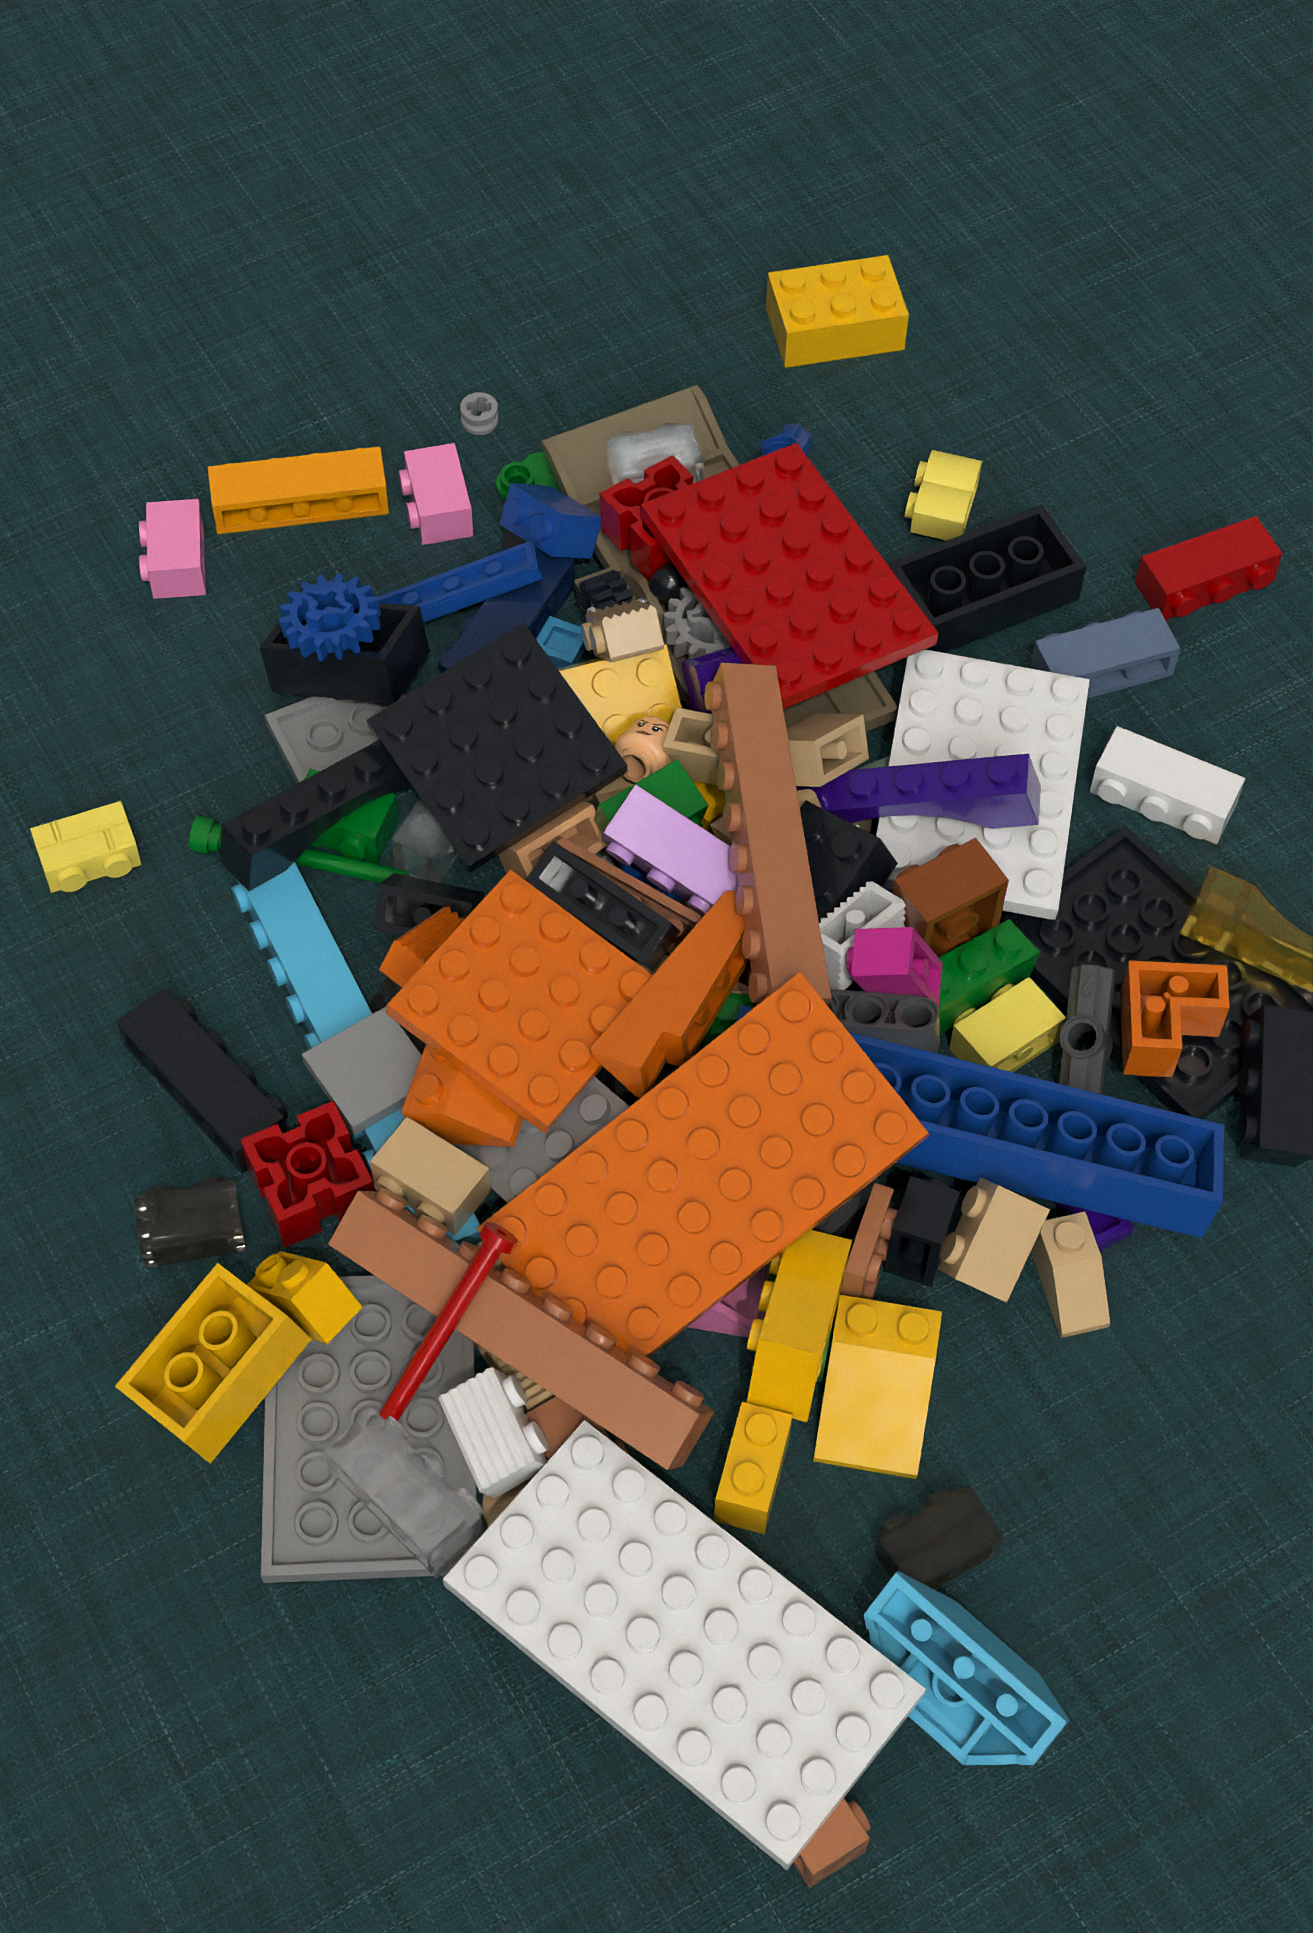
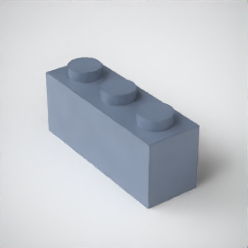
[1030,608,1180,699]

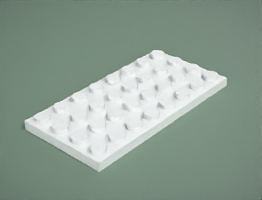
[443,1420,926,1870]

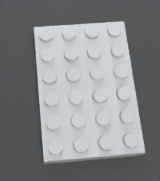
[876,650,1090,920]

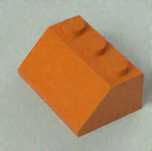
[401,1044,524,1147]

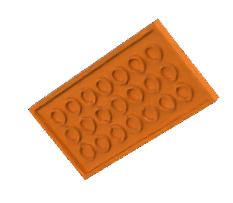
[477,972,930,1358]

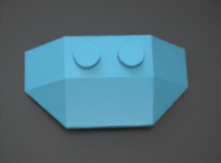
[864,1571,1070,1765]

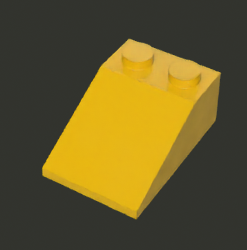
[813,1295,942,1479]

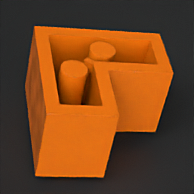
[1120,961,1230,1077]

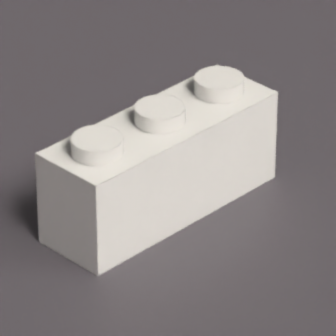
[1090,726,1245,844]

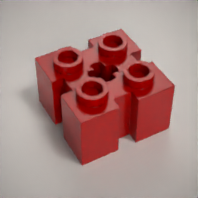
[599,455,693,581]
[240,1101,374,1248]

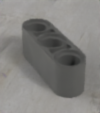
[827,989,940,1053]

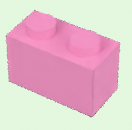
[398,443,473,545]
[139,499,206,599]

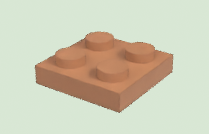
[840,1183,898,1300]

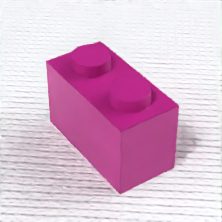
[847,927,943,1008]

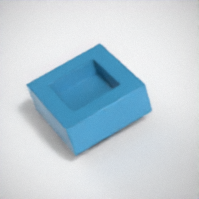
[536,616,586,668]

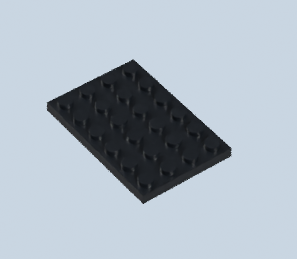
[999,825,1313,1120]

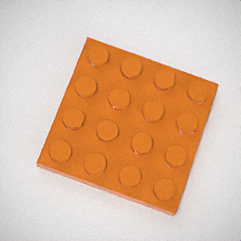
[385,869,652,1134]

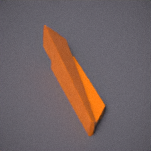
[590,890,750,1098]

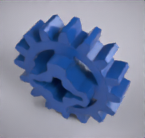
[279,573,381,661]

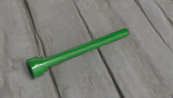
[189,815,410,883]

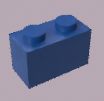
[500,483,601,559]

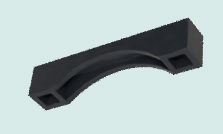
[219,740,411,891]

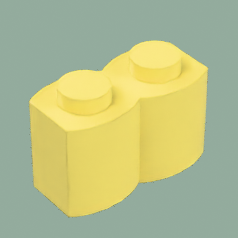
[905,450,982,541]

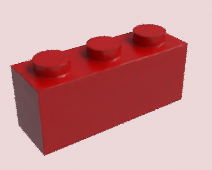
[1135,516,1283,620]

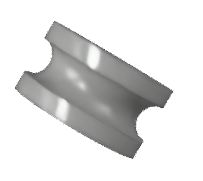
[460,392,498,435]

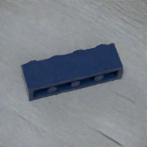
[438,547,575,673]

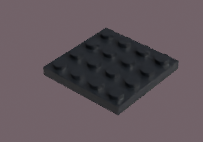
[366,622,628,872]

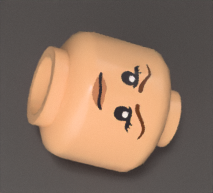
[614,716,671,783]

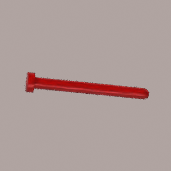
[378,1222,518,1429]

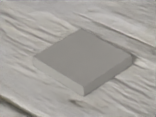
[302,1007,422,1135]

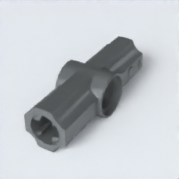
[1059,965,1116,1095]

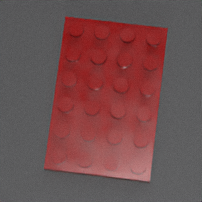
[640,443,939,709]

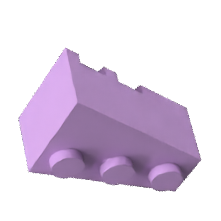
[602,785,738,916]

